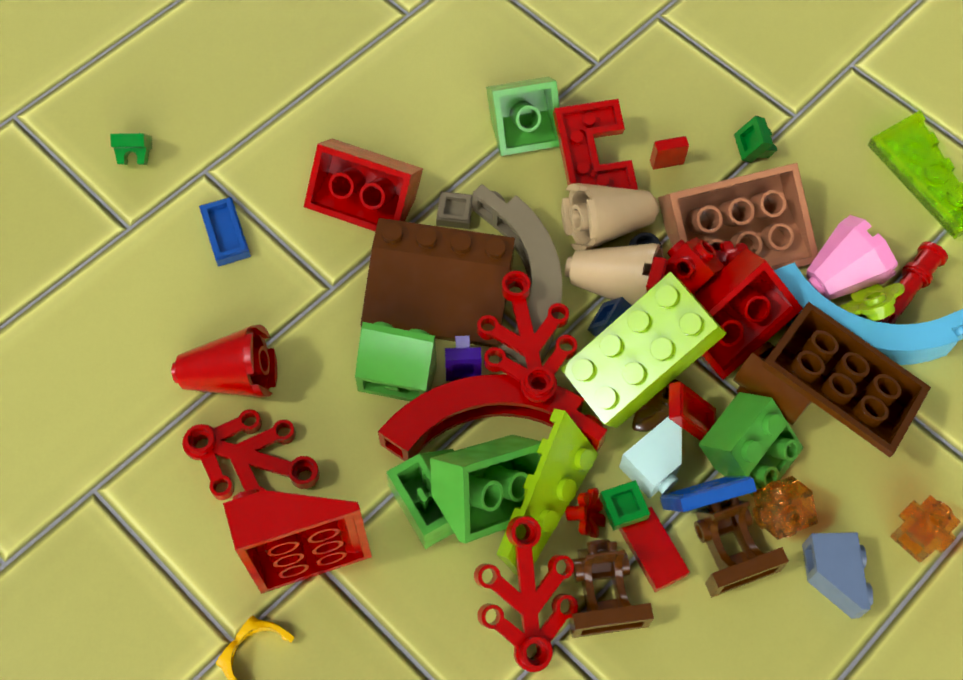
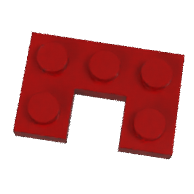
[553,99,638,193]

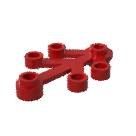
[477,271,578,403]
[182,409,320,500]
[474,516,578,672]

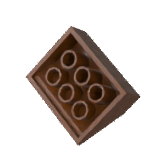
[360,218,515,347]
[762,302,931,457]

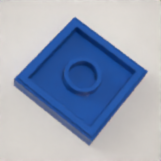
[660,476,757,512]

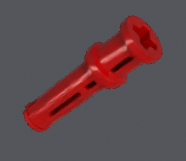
[877,241,948,324]

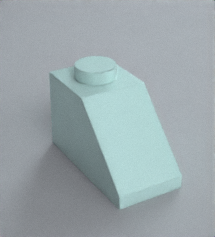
[619,416,682,499]

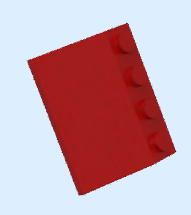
[223,490,372,594]

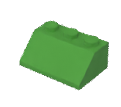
[430,435,542,544]

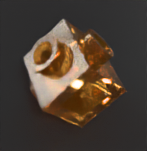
[752,476,818,540]
[890,495,961,563]

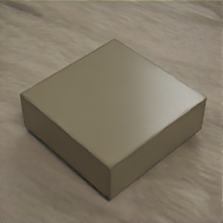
[436,191,473,229]

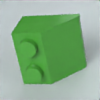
[486,77,560,156]

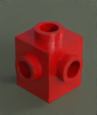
[667,237,725,295]

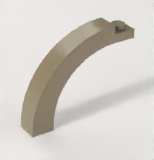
[473,184,562,368]

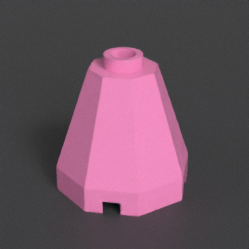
[806,215,898,300]

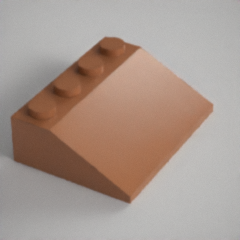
[658,163,818,270]

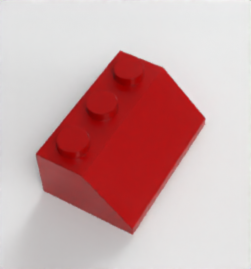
[303,138,423,232]
[694,248,803,380]

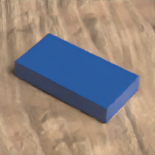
[199,197,251,267]

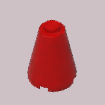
[171,324,277,397]

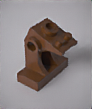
[694,497,789,598]
[570,539,654,638]

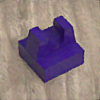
[445,336,482,381]

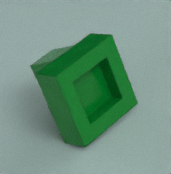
[734,116,778,163]
[110,133,152,165]
[599,480,650,531]

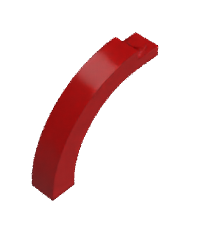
[378,374,607,461]

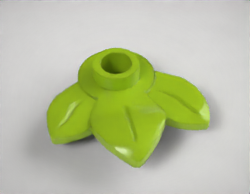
[839,283,905,321]

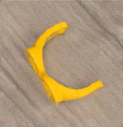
[216,615,295,680]

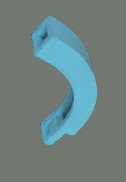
[774,262,963,365]

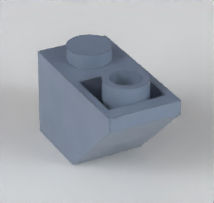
[802,532,873,619]

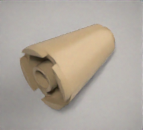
[561,183,659,251]
[565,243,663,305]

